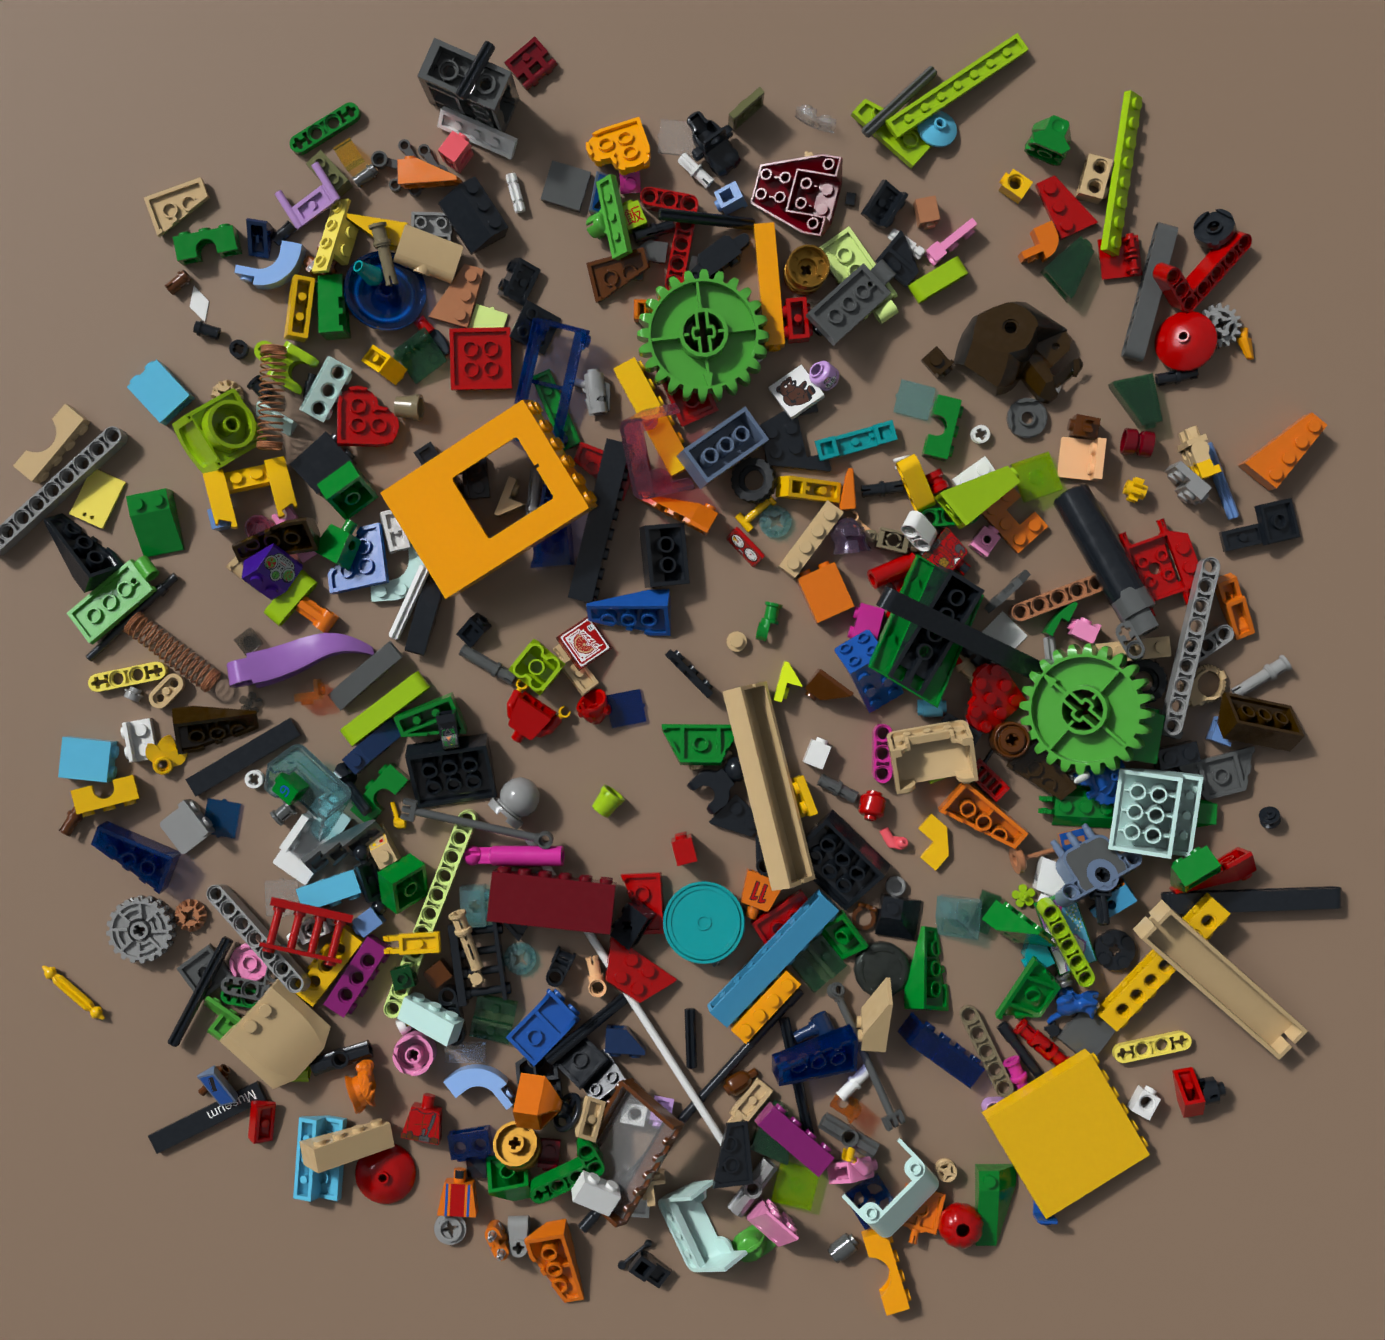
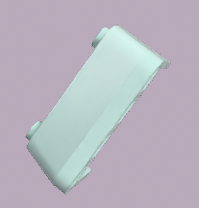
[842,1138,939,1238]
[658,1180,748,1272]

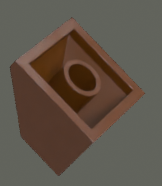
[804,669,854,701]

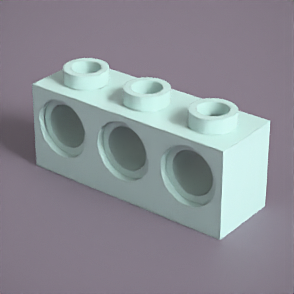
[299,356,353,423]

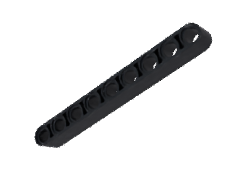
[1161,886,1342,914]

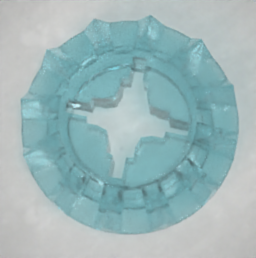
[759,505,791,538]
[504,942,536,975]

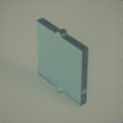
[893,379,936,421]

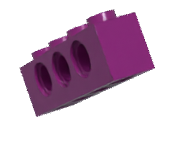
[323,933,391,1018]

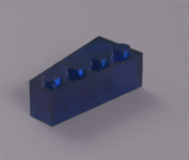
[530,484,575,569]
[91,821,181,894]

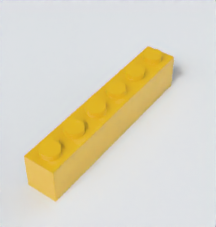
[613,357,686,478]

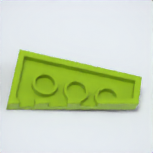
[851,99,932,169]

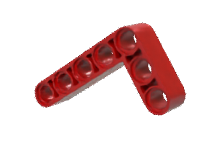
[640,187,698,291]
[1153,230,1252,313]

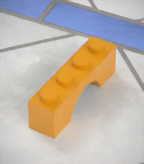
[730,967,801,1044]
[861,1228,912,1316]

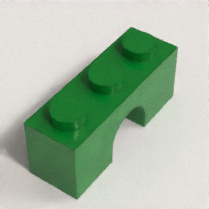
[173,224,242,265]
[921,394,964,462]
[350,763,410,822]

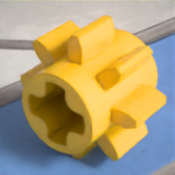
[1123,477,1148,503]

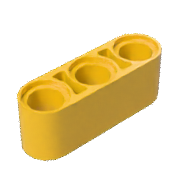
[895,454,936,512]

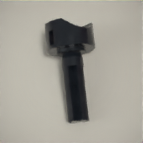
[327,762,372,816]

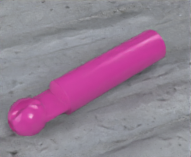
[463,846,565,866]

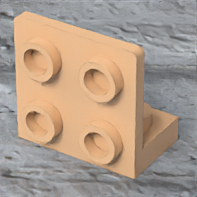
[1057,437,1107,482]

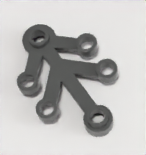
[371,139,449,197]

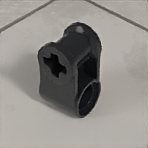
[546,945,576,987]

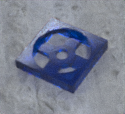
[843,1173,894,1230]

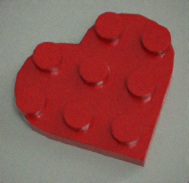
[337,386,399,447]
[965,663,1027,733]

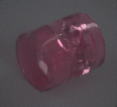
[245,515,276,537]

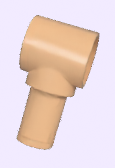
[585,955,608,997]

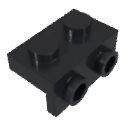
[861,180,908,228]

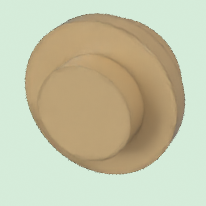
[727,631,747,652]

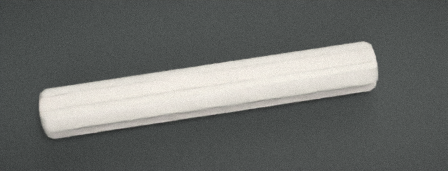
[389,565,429,640]

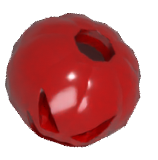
[938,1202,983,1249]

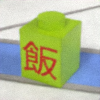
[622,200,648,235]

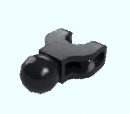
[687,756,744,814]

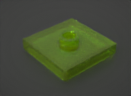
[1010,451,1063,503]
[771,1160,819,1211]

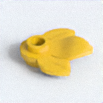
[145,735,188,775]

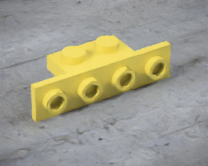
[311,198,359,274]

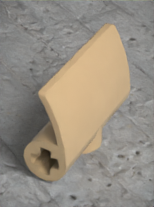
[393,224,463,284]

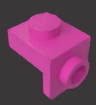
[619,170,641,194]

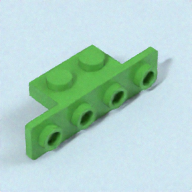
[204,996,241,1040]

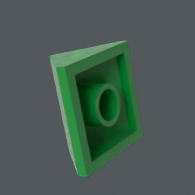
[821,909,869,960]

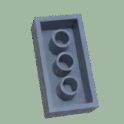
[677,407,769,489]

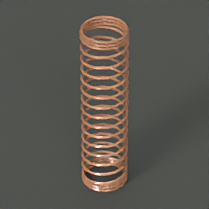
[256,344,287,450]
[124,612,221,692]

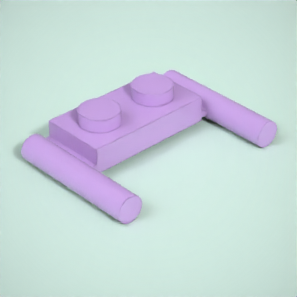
[275,162,341,230]

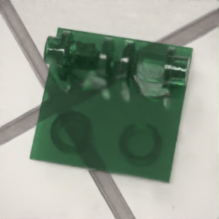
[393,327,447,384]

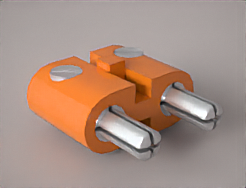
[485,1219,510,1261]

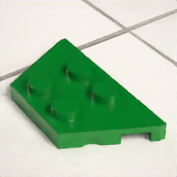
[662,724,734,765]
[995,956,1061,1019]

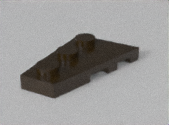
[1006,740,1077,800]

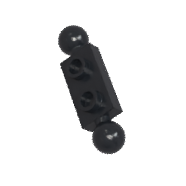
[353,845,387,915]

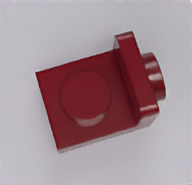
[537,1138,561,1171]

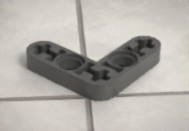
[221,944,291,1001]

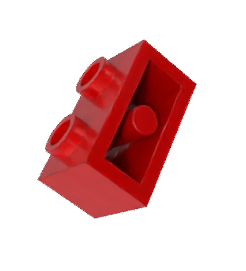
[782,297,813,344]

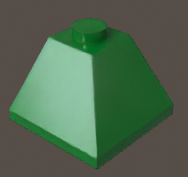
[486,1155,532,1201]

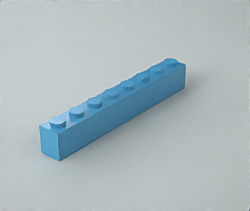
[707,889,839,1028]

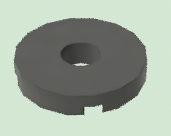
[1006,398,1048,439]

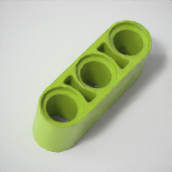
[908,256,969,304]
[264,569,318,627]

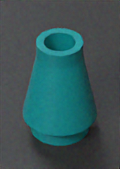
[353,260,383,286]

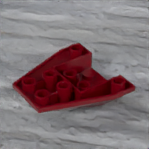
[750,154,843,237]

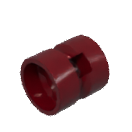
[1120,428,1156,458]

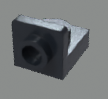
[456,612,492,648]

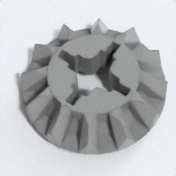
[434,1216,467,1245]

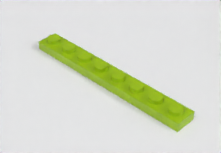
[885,33,1029,140]
[1100,90,1142,256]

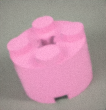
[393,1030,437,1076]

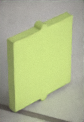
[469,304,508,328]

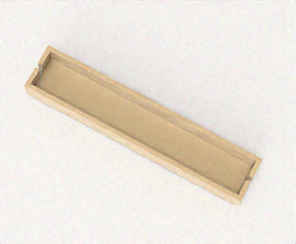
[723,681,816,891]
[1133,900,1308,1060]

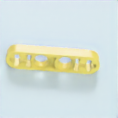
[88,662,169,692]
[1112,1030,1192,1063]

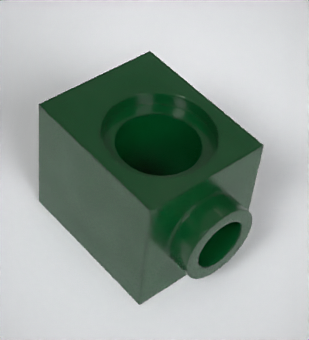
[390,962,419,991]

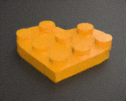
[586,117,651,175]

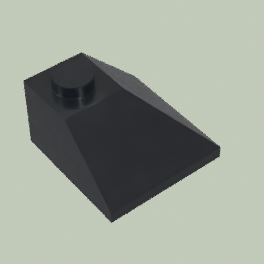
[875,893,921,940]

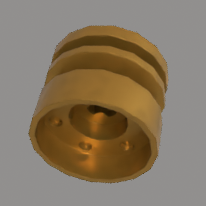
[783,244,830,295]

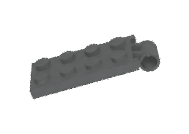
[806,259,896,346]

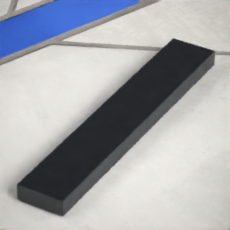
[185,718,301,797]

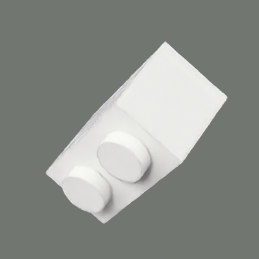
[571,1170,621,1217]

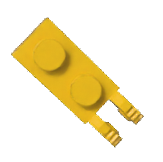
[383,931,441,955]

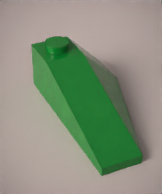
[904,926,949,1011]
[975,1164,1016,1246]

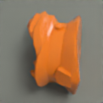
[345,1059,376,1114]

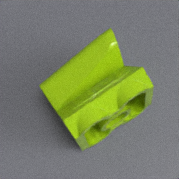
[509,639,566,695]

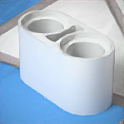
[901,511,938,552]

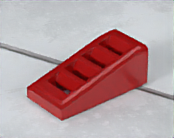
[974,758,1010,802]

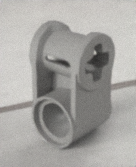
[508,1215,530,1258]

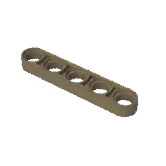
[959,1005,1014,1098]

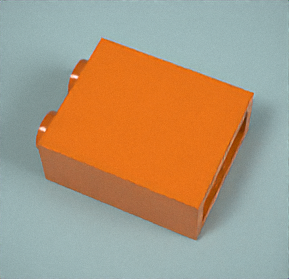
[796,561,854,624]

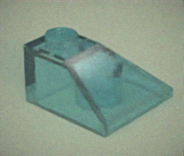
[935,894,982,940]

